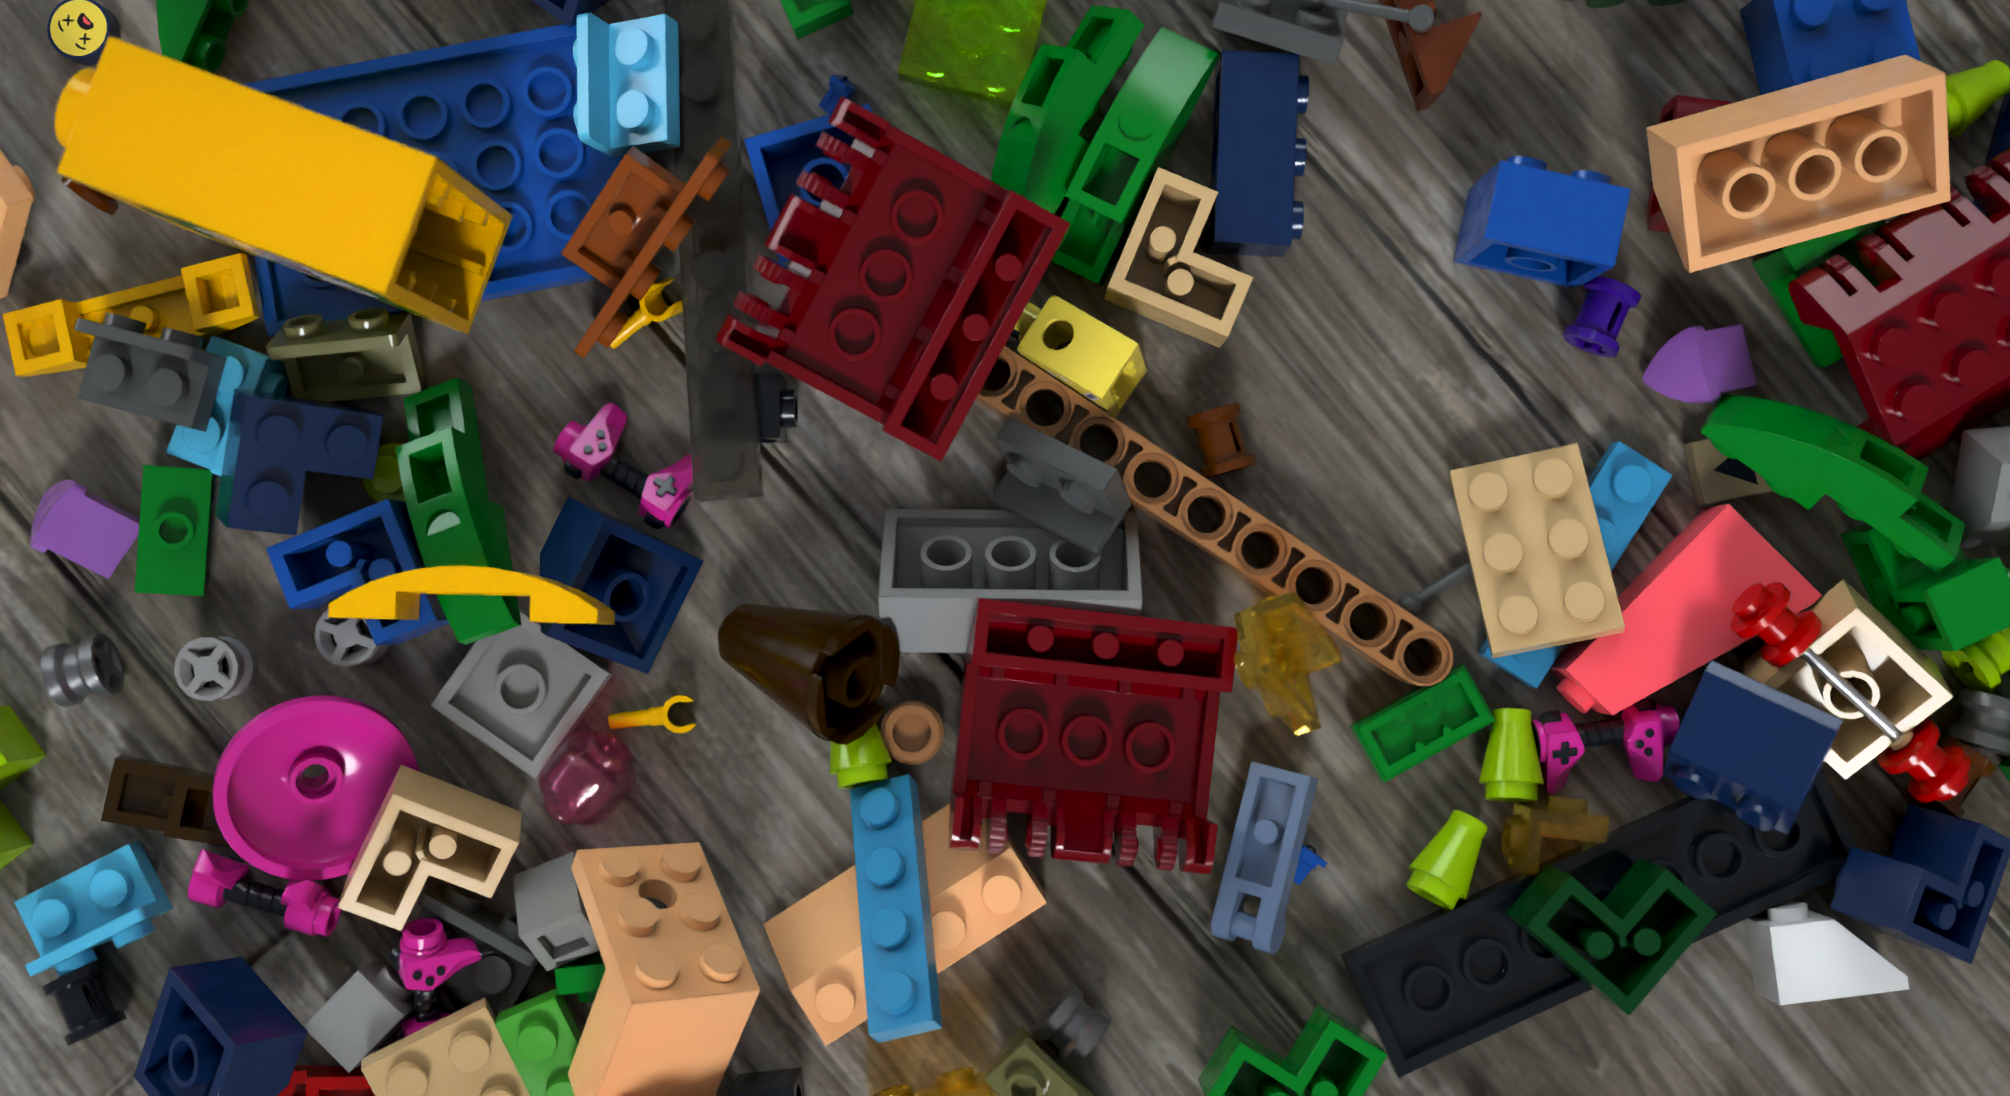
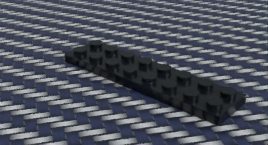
[1341,770,1859,1078]

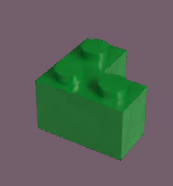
[1840,500,2010,651]
[1198,1004,1388,1096]

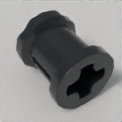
[42,960,127,1046]

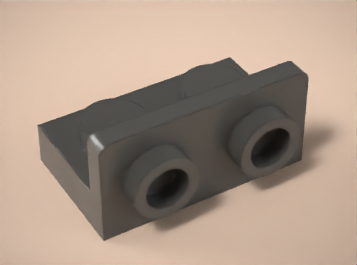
[1212,0,1348,66]
[74,312,227,432]
[993,417,1132,554]
[416,883,541,1012]

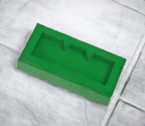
[134,465,213,596]
[1349,664,1496,783]

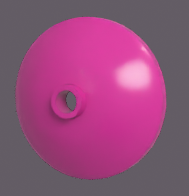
[213,695,419,881]

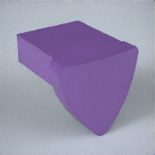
[1643,324,1757,403]
[30,479,140,579]

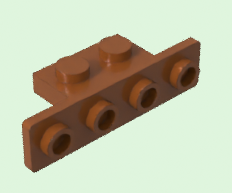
[561,136,732,359]

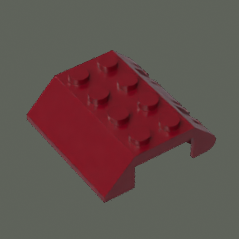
[715,96,1071,462]
[1788,148,2010,461]
[949,598,1239,874]

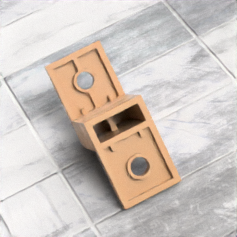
[568,842,760,1096]

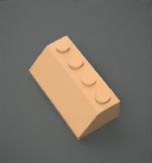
[1646,55,1951,273]
[763,803,1047,1046]

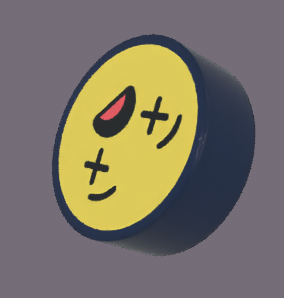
[47,0,120,65]

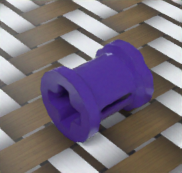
[1562,276,1641,357]

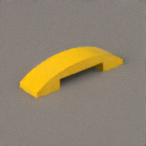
[2,253,260,377]
[328,566,615,625]

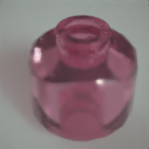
[538,730,636,826]

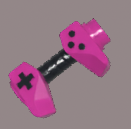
[553,403,703,529]
[1531,699,1680,795]
[188,849,342,937]
[390,918,482,1041]

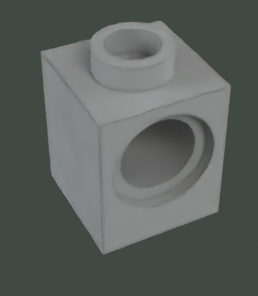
[513,852,599,971]
[303,959,415,1072]

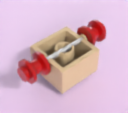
[1731,579,1971,802]

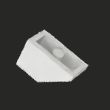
[1745,901,1909,1005]

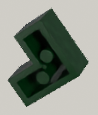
[1506,858,1717,1015]

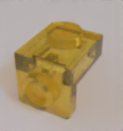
[1502,795,1609,875]

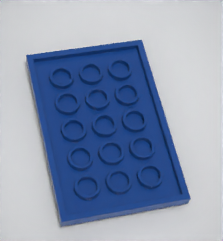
[240,24,624,338]

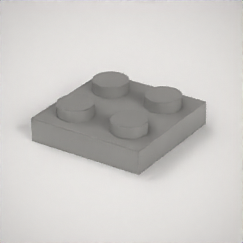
[431,607,614,779]

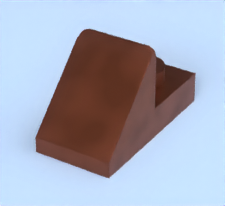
[1378,0,1482,112]

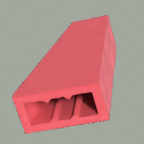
[1550,504,1822,715]

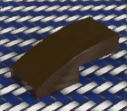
[101,755,231,847]

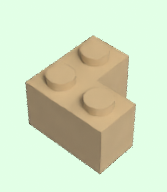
[1104,167,1253,348]
[338,765,522,931]

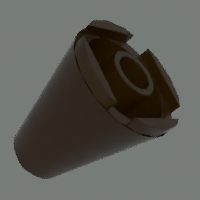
[718,604,900,745]

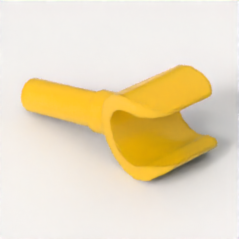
[610,277,689,349]
[608,694,697,733]

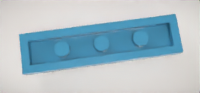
[1477,441,1673,689]
[850,774,942,1043]

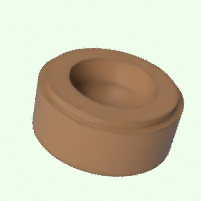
[880,700,945,765]

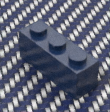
[1207,50,1309,257]

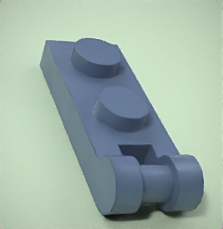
[1211,761,1319,955]

